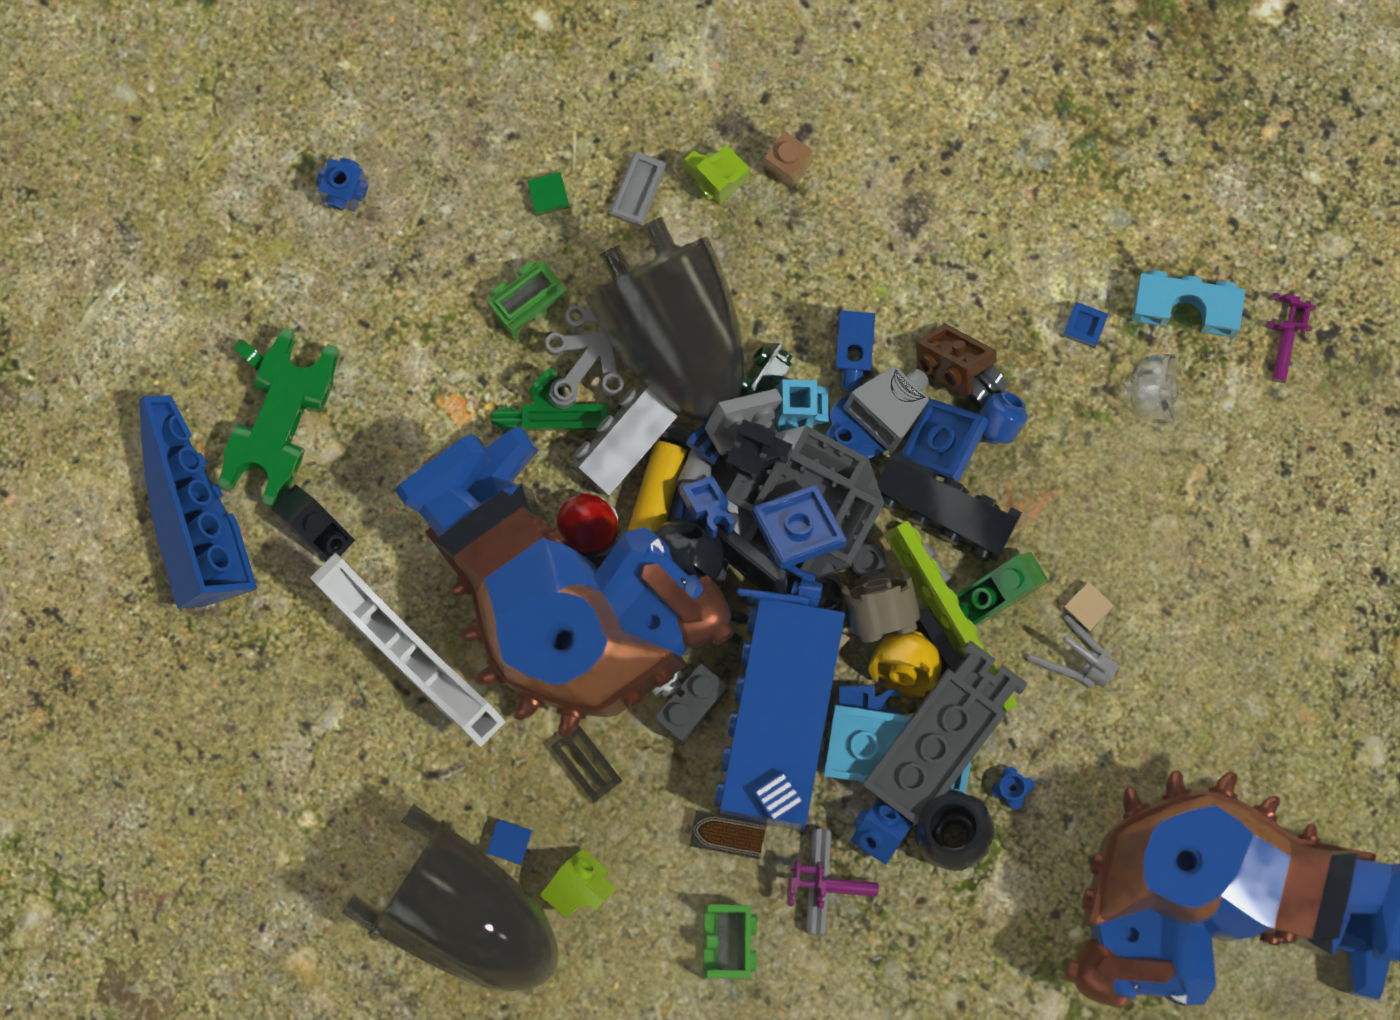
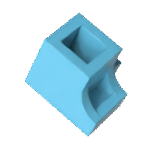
[774,379,829,432]

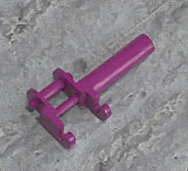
[1266,293,1316,383]
[787,860,879,909]

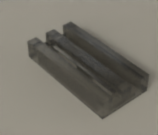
[551,725,623,804]

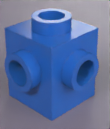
[315,158,369,212]
[850,799,914,865]

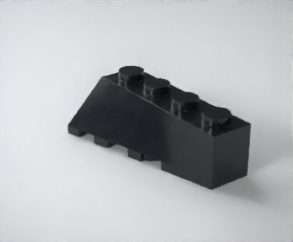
[877,452,1022,562]

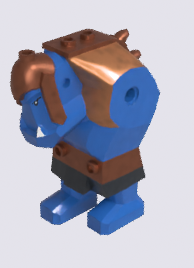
[395,426,734,737]
[1064,770,1400,1008]

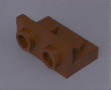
[916,323,997,397]

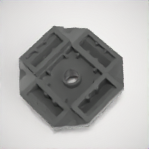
[725,425,884,582]

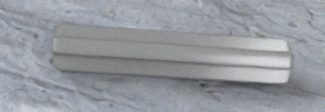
[806,828,831,935]

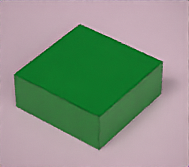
[527,172,570,216]

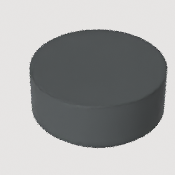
[851,543,886,578]

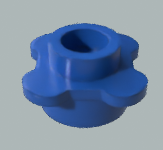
[992,767,1034,810]

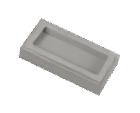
[609,151,667,228]

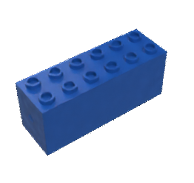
[714,599,845,832]

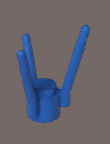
[736,553,823,608]

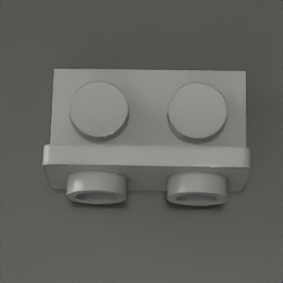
[704,389,783,455]

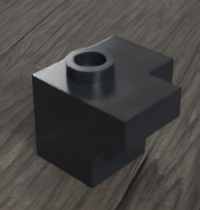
[726,419,792,482]

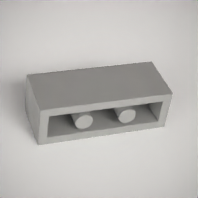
[570,388,678,496]

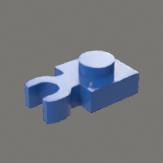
[680,476,734,538]
[838,685,900,714]

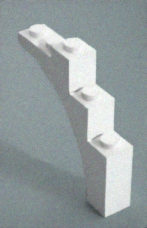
[310,553,506,747]

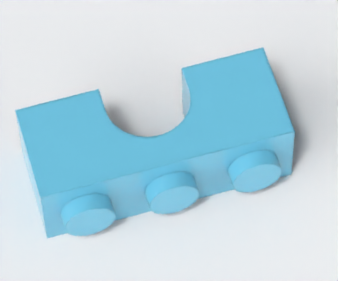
[1132,270,1246,338]

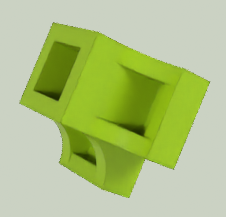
[684,144,750,205]
[540,848,617,918]

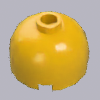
[868,631,942,698]

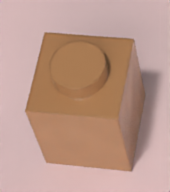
[764,130,813,189]

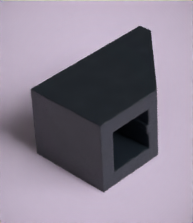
[271,484,355,561]

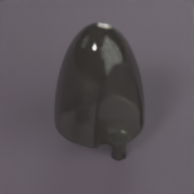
[585,217,744,422]
[341,803,559,991]

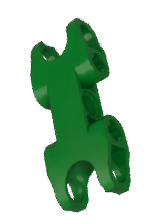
[218,328,339,508]

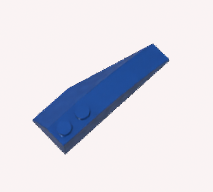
[139,395,257,609]

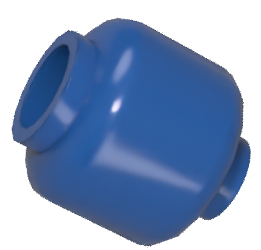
[977,391,1028,444]

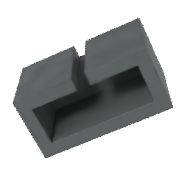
[654,663,728,746]

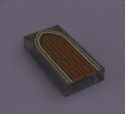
[690,811,767,860]

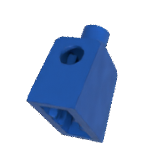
[835,311,875,392]

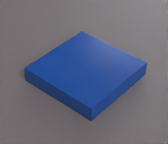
[900,398,989,482]
[751,484,847,569]

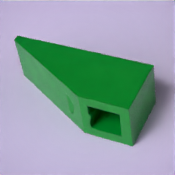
[957,552,1049,627]

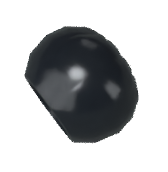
[653,518,724,581]
[914,790,994,871]

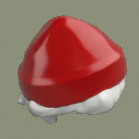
[554,494,618,557]

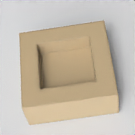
[1063,582,1114,633]

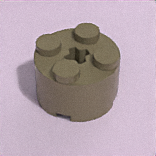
[842,571,920,643]

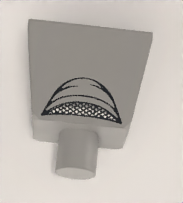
[843,367,929,453]

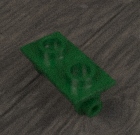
[730,343,793,400]

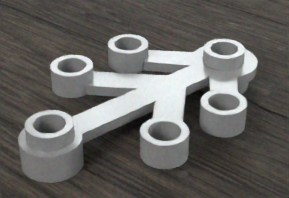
[544,295,644,409]

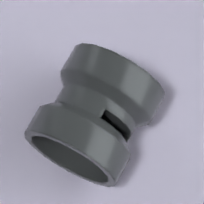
[967,365,1009,409]

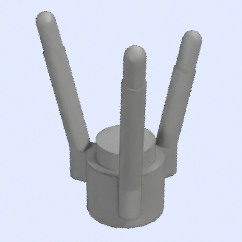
[1026,614,1119,689]

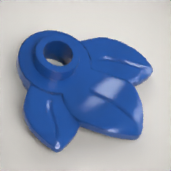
[826,396,887,459]

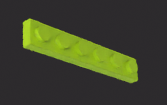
[883,520,1018,712]

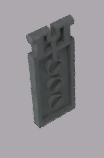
[862,640,1028,825]

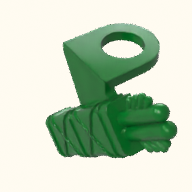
[491,368,608,431]

